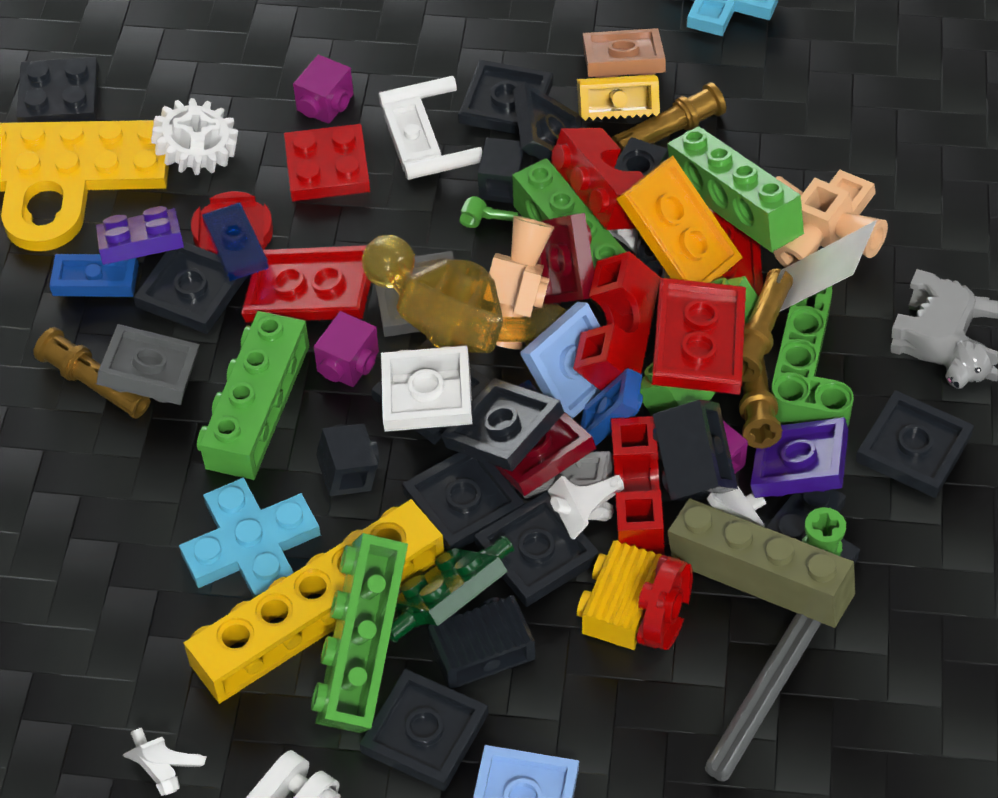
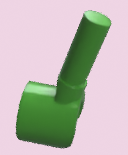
[459,196,518,228]

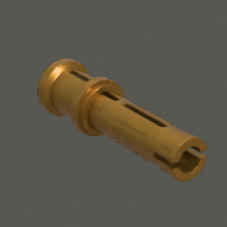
[612,82,726,155]
[742,268,793,382]
[34,327,150,419]
[739,356,782,449]

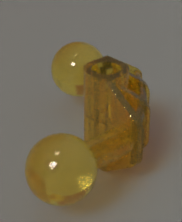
[362,235,567,353]

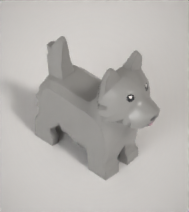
[891,269,998,388]

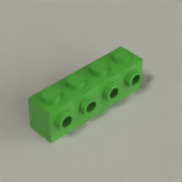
[197,311,309,480]
[311,533,408,733]

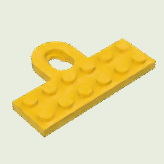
[0,120,169,251]

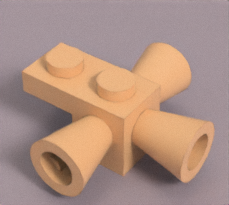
[774,170,888,268]
[482,216,554,350]

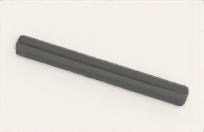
[705,613,821,782]

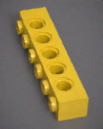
[183,499,444,704]

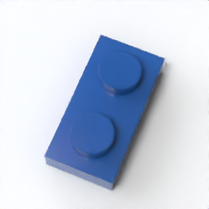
[49,254,139,297]
[581,368,643,446]

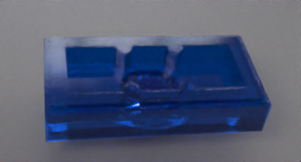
[202,202,269,281]

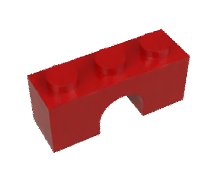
[551,128,644,230]
[573,251,661,391]
[611,416,664,555]

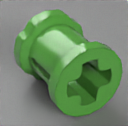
[802,507,846,556]

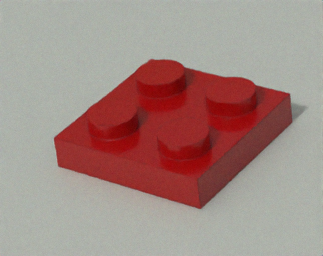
[284,124,370,201]

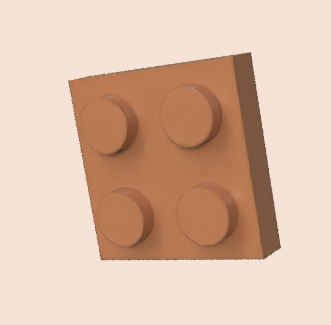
[583,28,666,78]

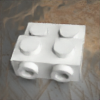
[381,346,472,432]

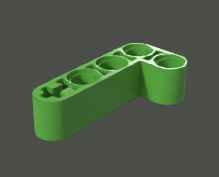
[771,286,854,427]

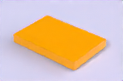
[616,156,743,283]

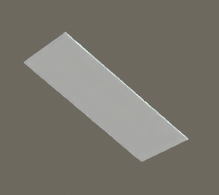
[776,220,877,311]

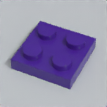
[96,206,184,265]
[751,417,849,498]

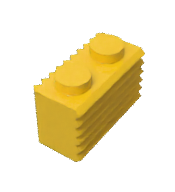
[577,75,660,121]
[577,540,662,650]

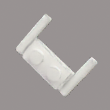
[378,76,483,180]

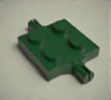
[390,536,514,642]

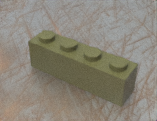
[668,498,855,628]

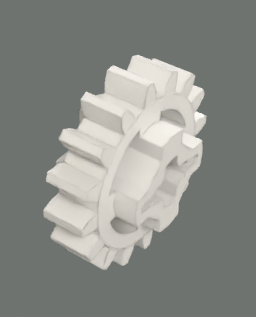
[151,98,238,175]

